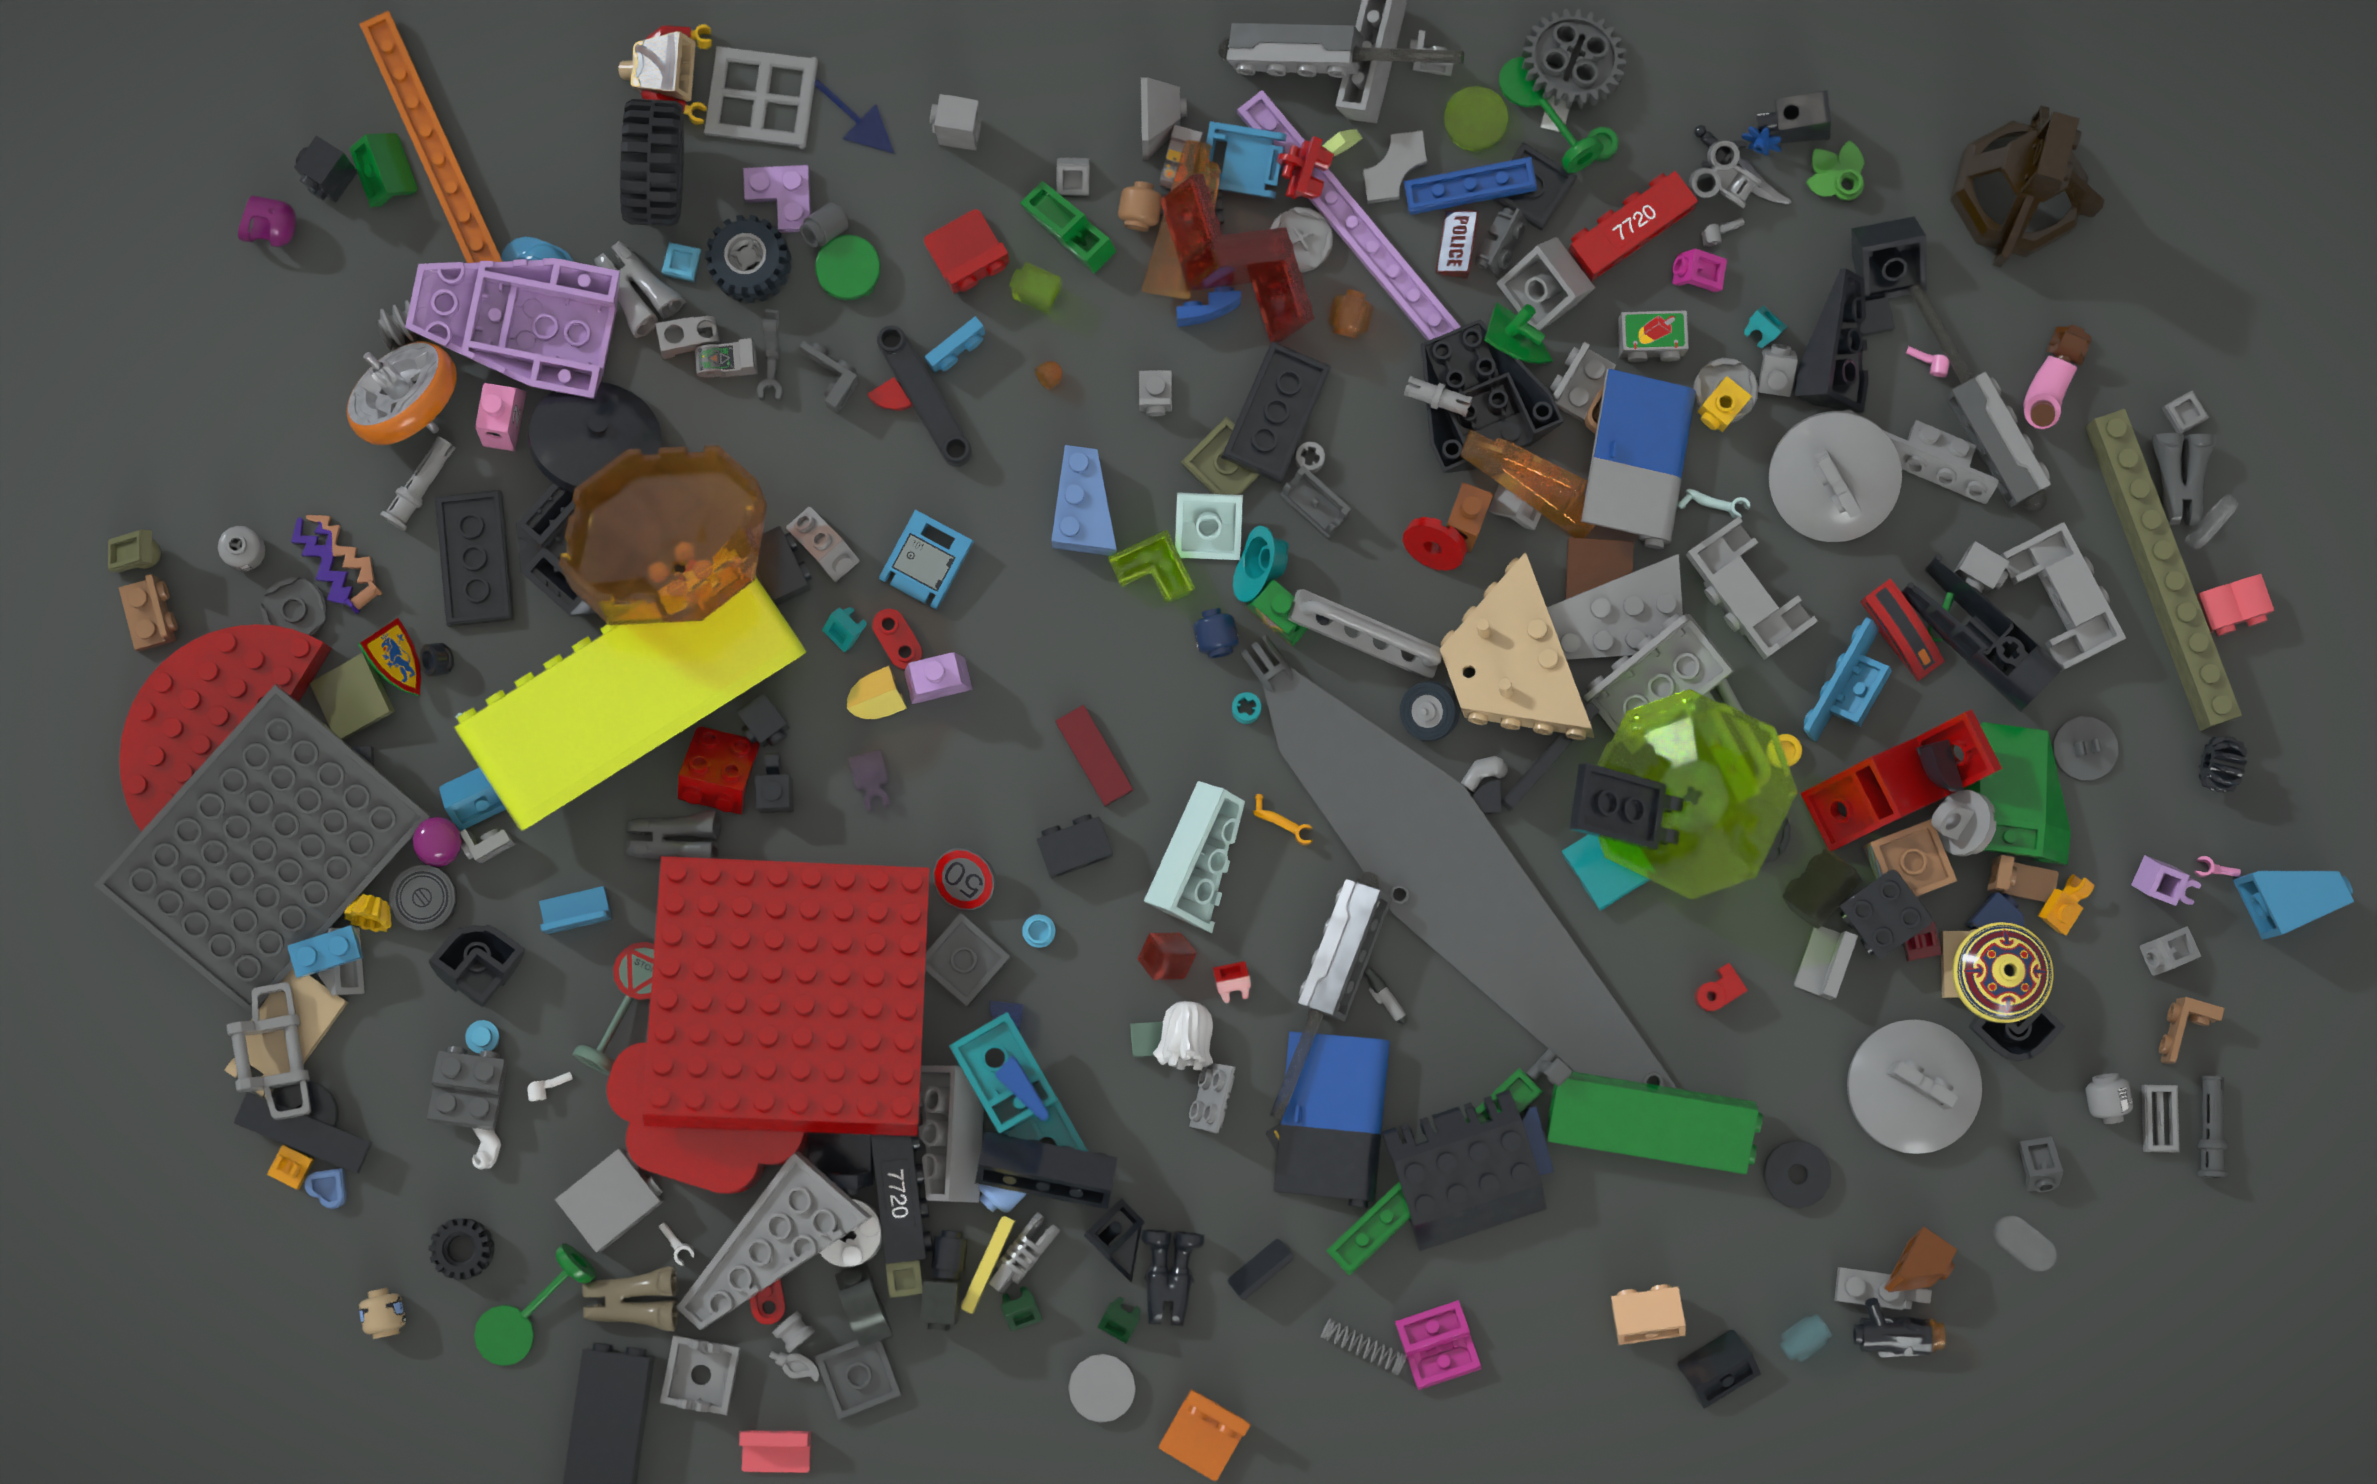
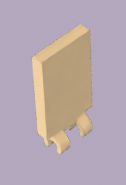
[225,968,348,1097]

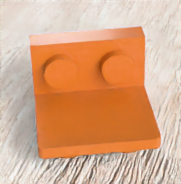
[1159,1388,1251,1481]

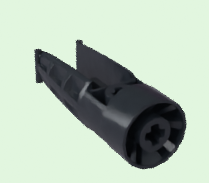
[1901,554,2063,712]

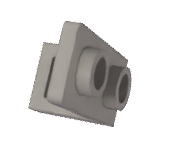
[786,507,860,583]

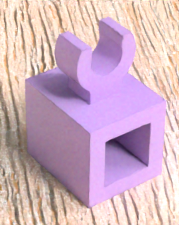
[2131,855,2201,906]

